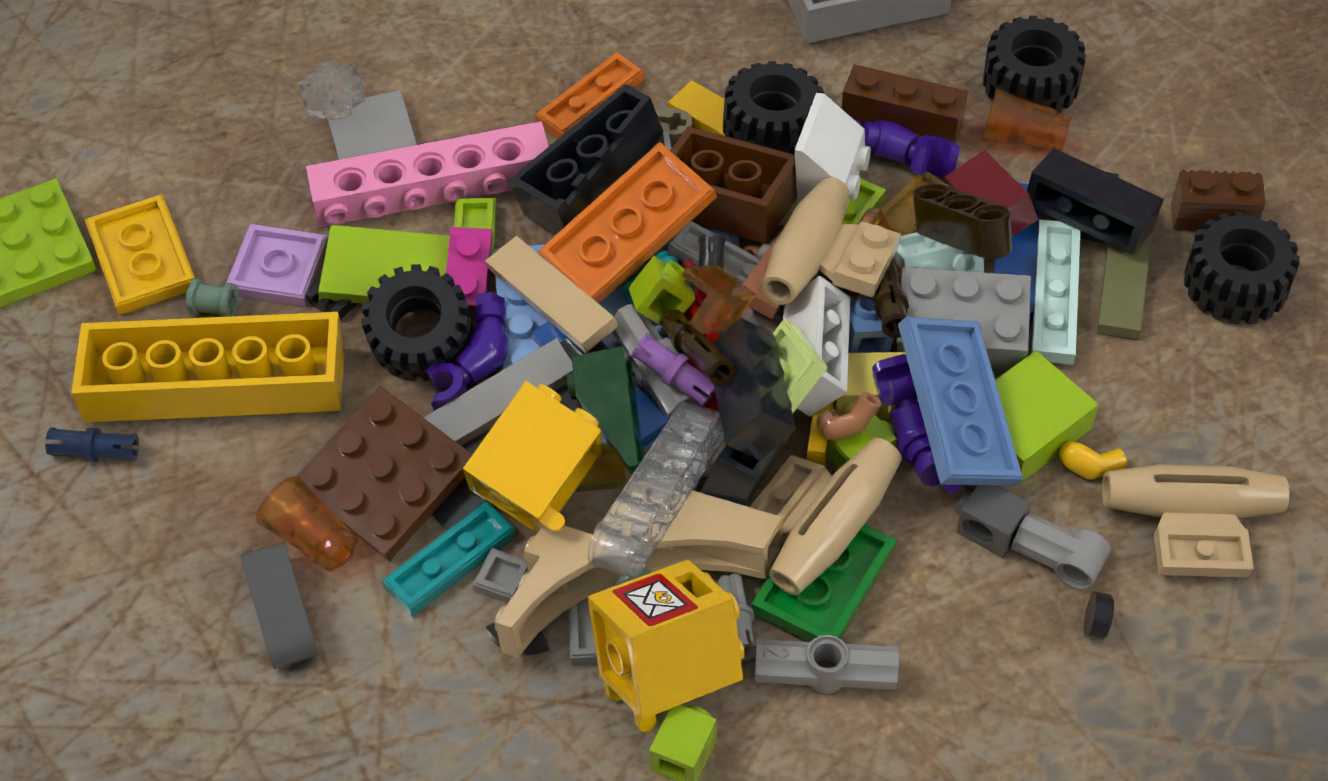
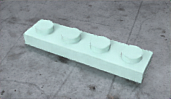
[1031,219,1080,365]

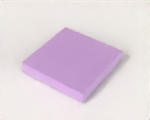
[225,224,328,307]

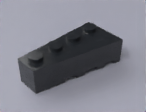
[508,84,663,234]

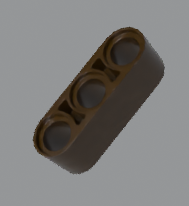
[913,184,1012,259]

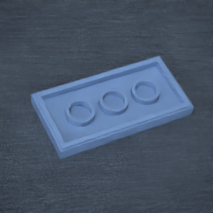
[898,317,1023,486]

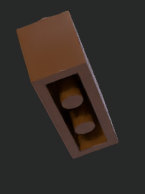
[842,64,968,143]

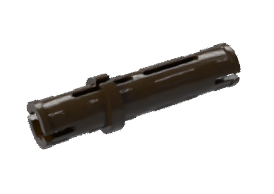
[874,256,909,338]
[659,309,736,386]

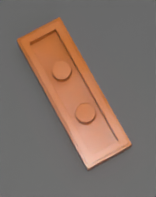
[535,52,644,139]

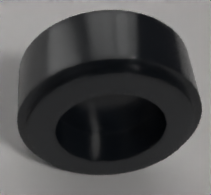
[1084,591,1114,640]

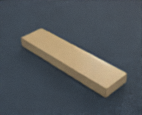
[485,236,619,353]

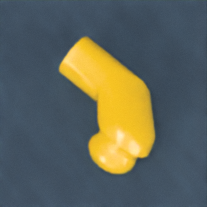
[1059,441,1127,480]

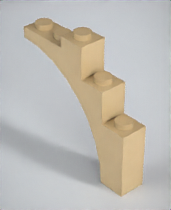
[495,488,784,658]

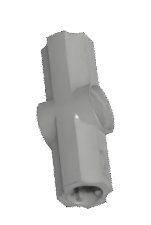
[611,304,701,424]
[755,635,899,694]

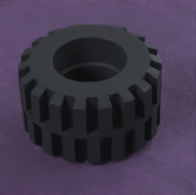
[983,16,1086,119]
[723,61,824,155]
[1184,212,1300,325]
[361,264,473,381]

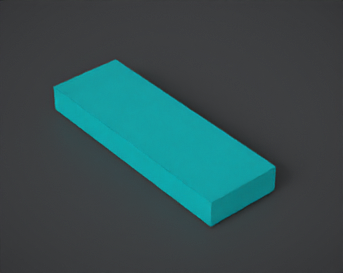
[382,501,516,617]

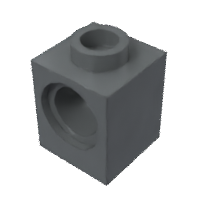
[955,485,1031,559]

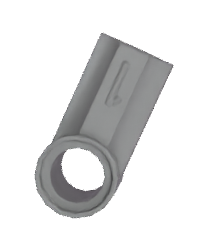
[1011,513,1111,590]

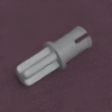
[718,573,756,661]

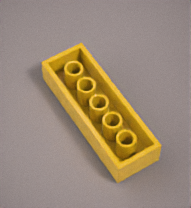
[71,312,345,423]

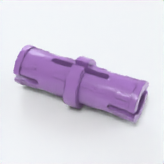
[631,333,715,407]

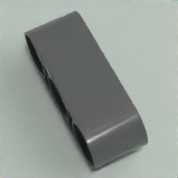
[240,541,319,669]

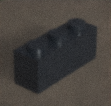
[1027,148,1164,255]
[713,317,796,461]

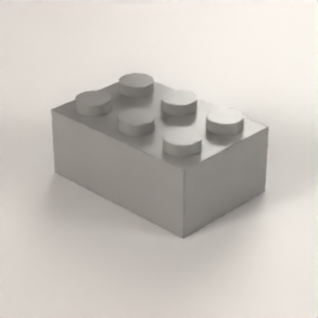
[896,267,1031,373]

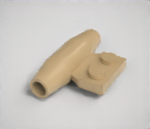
[762,177,901,305]
[750,438,902,595]
[1102,464,1289,578]

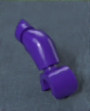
[854,119,960,179]
[426,293,509,411]
[872,354,960,494]

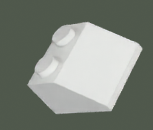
[795,92,871,213]

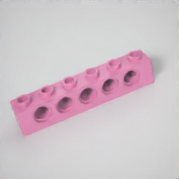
[306,121,549,228]

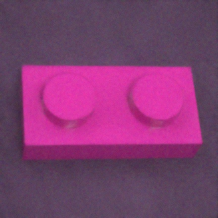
[446,227,493,311]

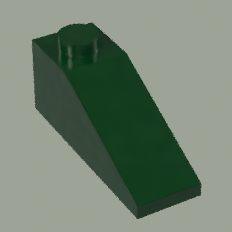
[567,346,647,485]

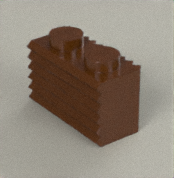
[1171,169,1266,230]

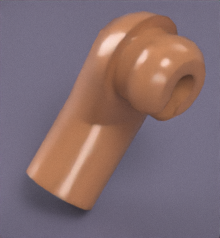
[816,392,881,441]

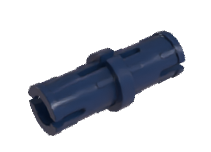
[45,427,139,462]

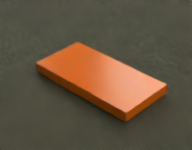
[538,142,717,304]

